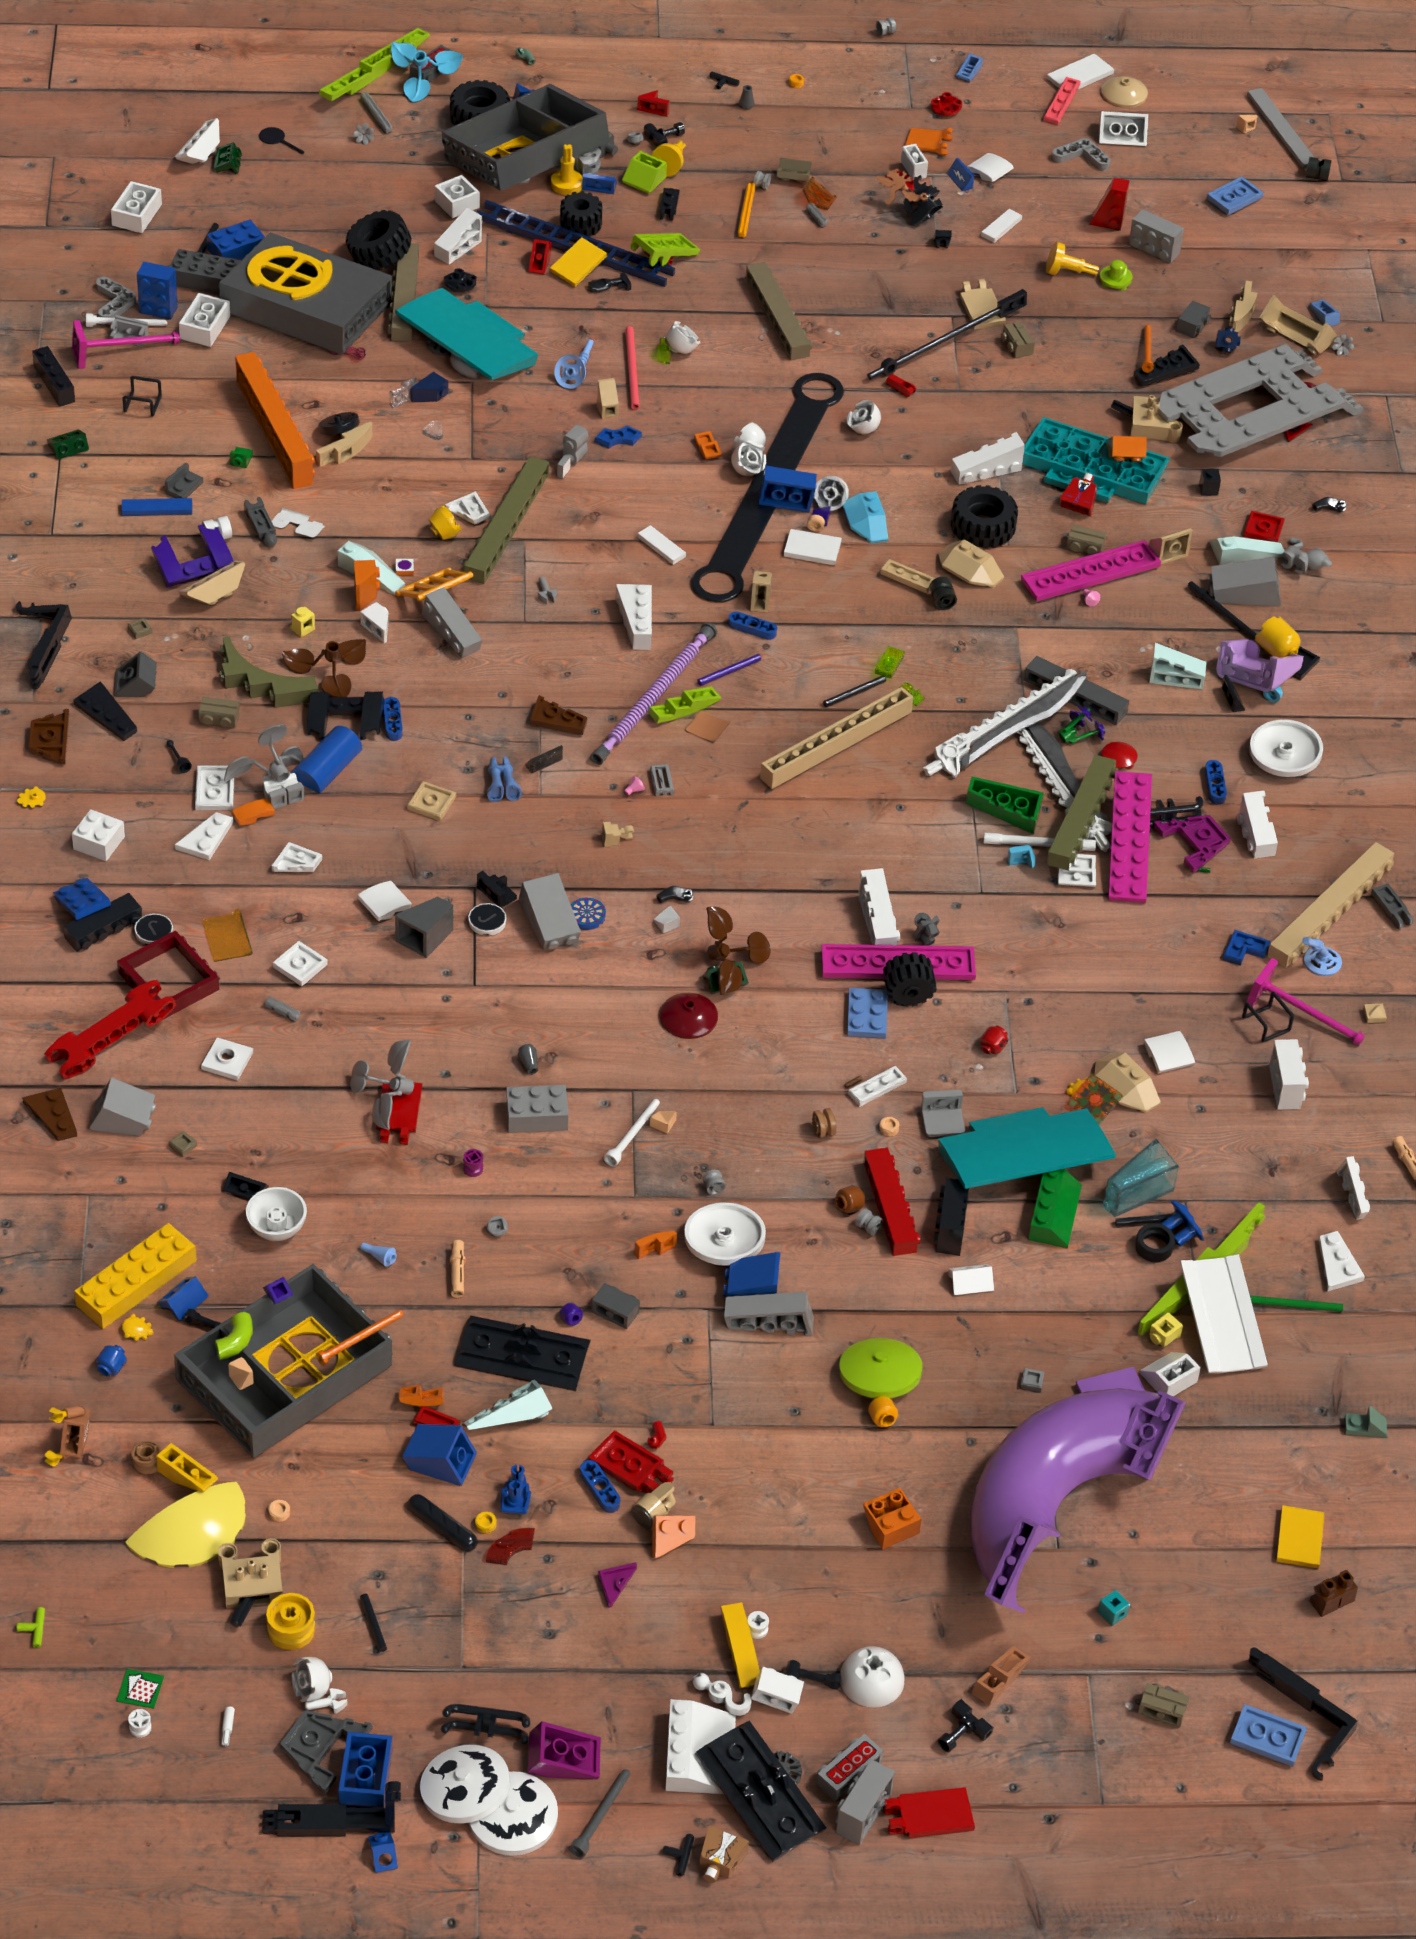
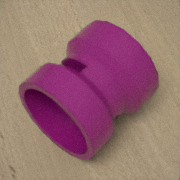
[463,1149,483,1177]

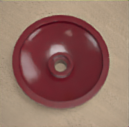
[660,992,718,1039]

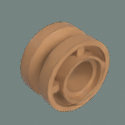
[812,1108,836,1138]
[131,1441,161,1474]

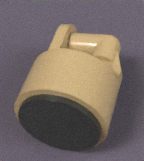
[632,1482,676,1530]

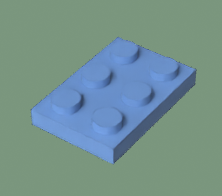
[1206,176,1264,215]
[847,988,888,1039]
[1230,1704,1307,1767]

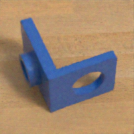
[368,1832,398,1872]

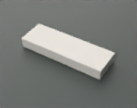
[981,209,1022,243]
[638,525,686,565]
[848,1066,907,1107]

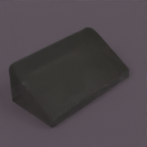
[525,745,563,773]

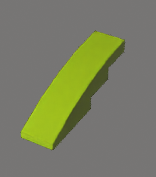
[648,686,721,723]

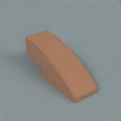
[972,1646,1031,1706]

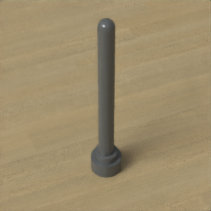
[569,1769,630,1858]

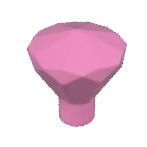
[1083,589,1100,607]
[624,776,645,796]

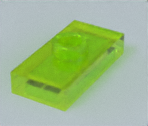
[875,646,905,679]

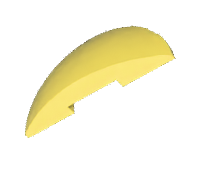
[125,1482,246,1568]

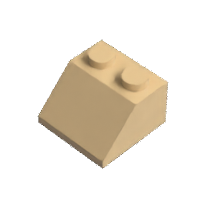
[1149,528,1193,564]

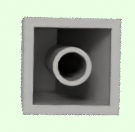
[1209,557,1281,606]
[519,873,581,950]

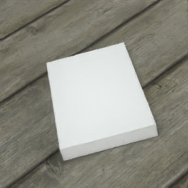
[784,529,842,565]
[195,766,234,810]

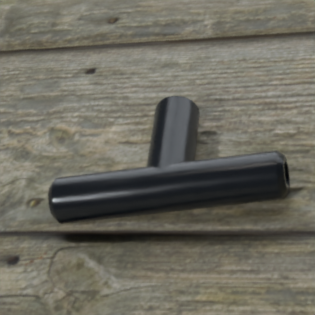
[709,71,740,89]
[662,1834,694,1876]

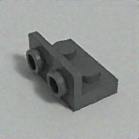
[165,462,203,498]

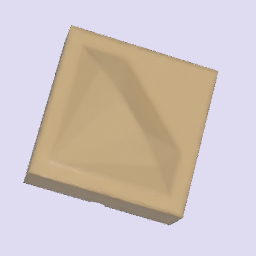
[1363,1003,1387,1023]

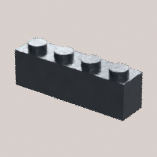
[32,346,75,407]
[64,893,142,952]

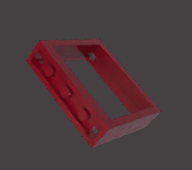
[117,930,220,1020]

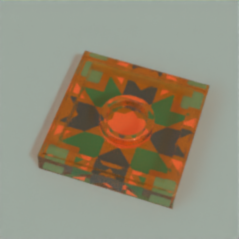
[1067,1073,1123,1125]

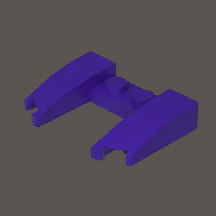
[151,525,234,588]

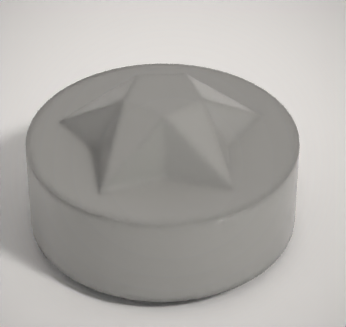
[627,132,643,144]
[487,1216,508,1237]

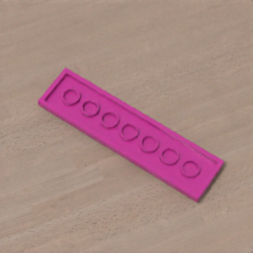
[1021,540,1161,602]
[1108,771,1152,903]
[821,944,976,980]

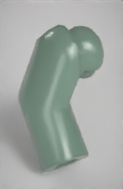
[515,47,536,65]

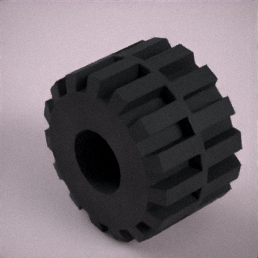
[560,191,603,237]
[883,952,937,1007]

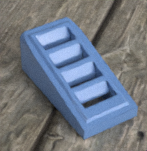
[956,53,983,82]
[1309,299,1340,326]

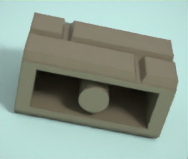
[1001,322,1035,358]
[1067,525,1107,555]
[199,697,240,728]
[1138,1683,1189,1727]

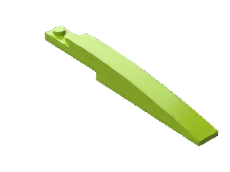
[319,28,430,101]
[1138,1202,1265,1336]

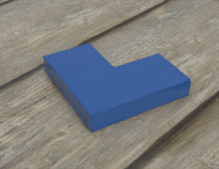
[1223,930,1271,965]

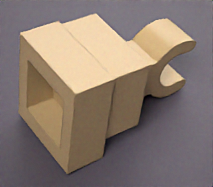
[601,821,634,847]

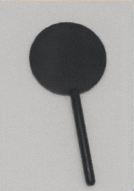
[259,127,305,154]

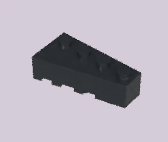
[933,1178,969,1256]

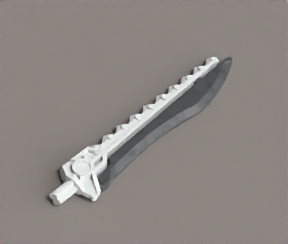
[923,669,1087,778]
[1013,711,1112,852]

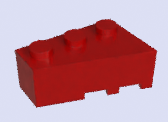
[1089,178,1130,231]

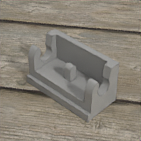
[110,315,149,346]

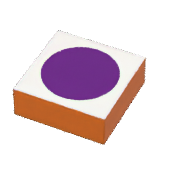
[396,559,414,576]

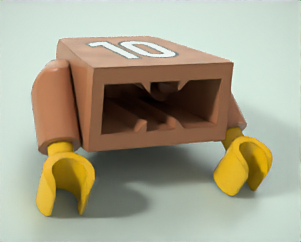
[44,1406,91,1467]

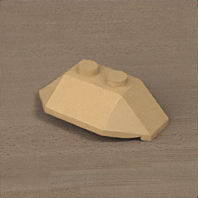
[938,539,1004,588]
[178,561,245,605]
[1094,1053,1161,1113]

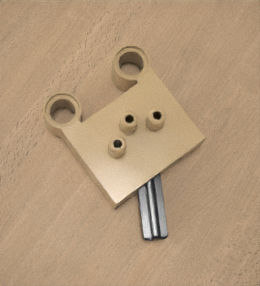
[1111,395,1183,443]
[218,1538,283,1628]

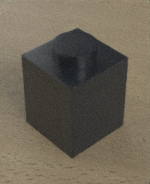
[1199,468,1221,496]

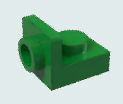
[230,447,253,468]

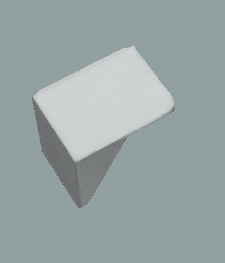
[654,906,680,933]

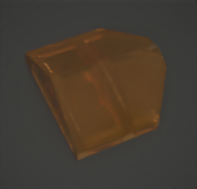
[803,177,836,210]

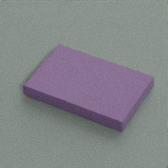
[1075,1367,1145,1394]

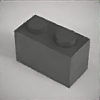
[1176,301,1211,338]
[592,1283,640,1329]

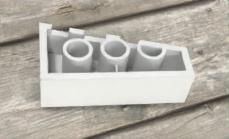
[951,432,1025,485]
[615,584,652,650]
[858,868,900,945]

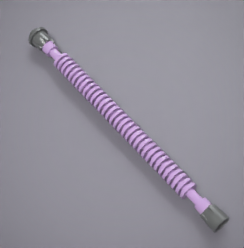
[590,622,717,765]

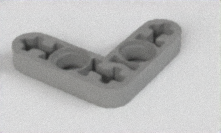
[1052,138,1111,171]
[96,277,136,318]

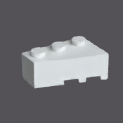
[434,208,482,264]
[1237,791,1278,858]

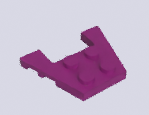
[1153,815,1230,873]

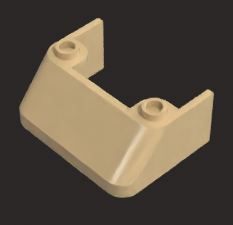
[1259,295,1338,355]

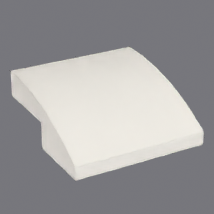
[967,153,1014,182]
[1058,854,1096,887]
[357,881,412,921]
[1144,1031,1195,1073]

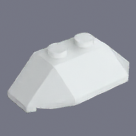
[175,118,220,164]

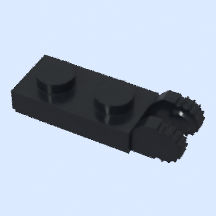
[660,188,680,221]

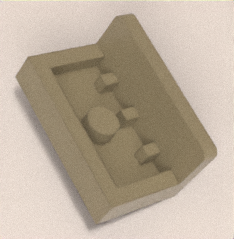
[777,158,812,183]

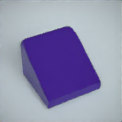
[812,506,831,526]
[263,1277,293,1304]

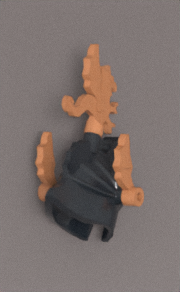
[877,169,943,226]

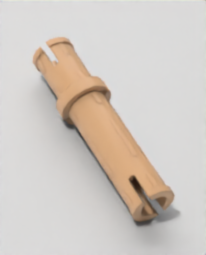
[1392,1136,1416,1182]
[450,1240,466,1298]

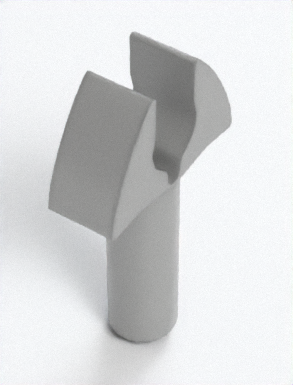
[538,577,557,604]

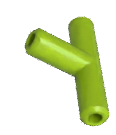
[16,1607,45,1648]

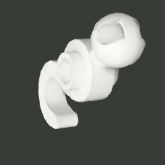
[693,1673,751,1716]

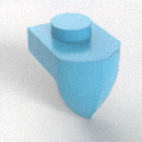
[1007,845,1035,868]

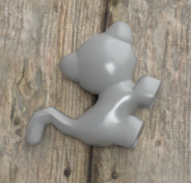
[1281,537,1332,574]

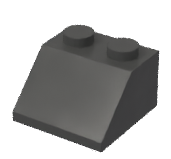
[114,651,157,697]

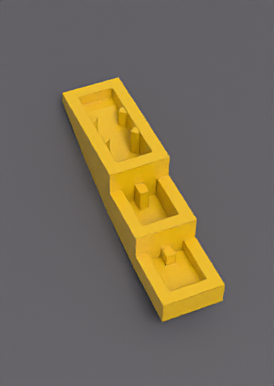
[721,1602,760,1689]

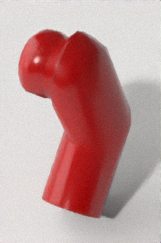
[647,1421,667,1449]

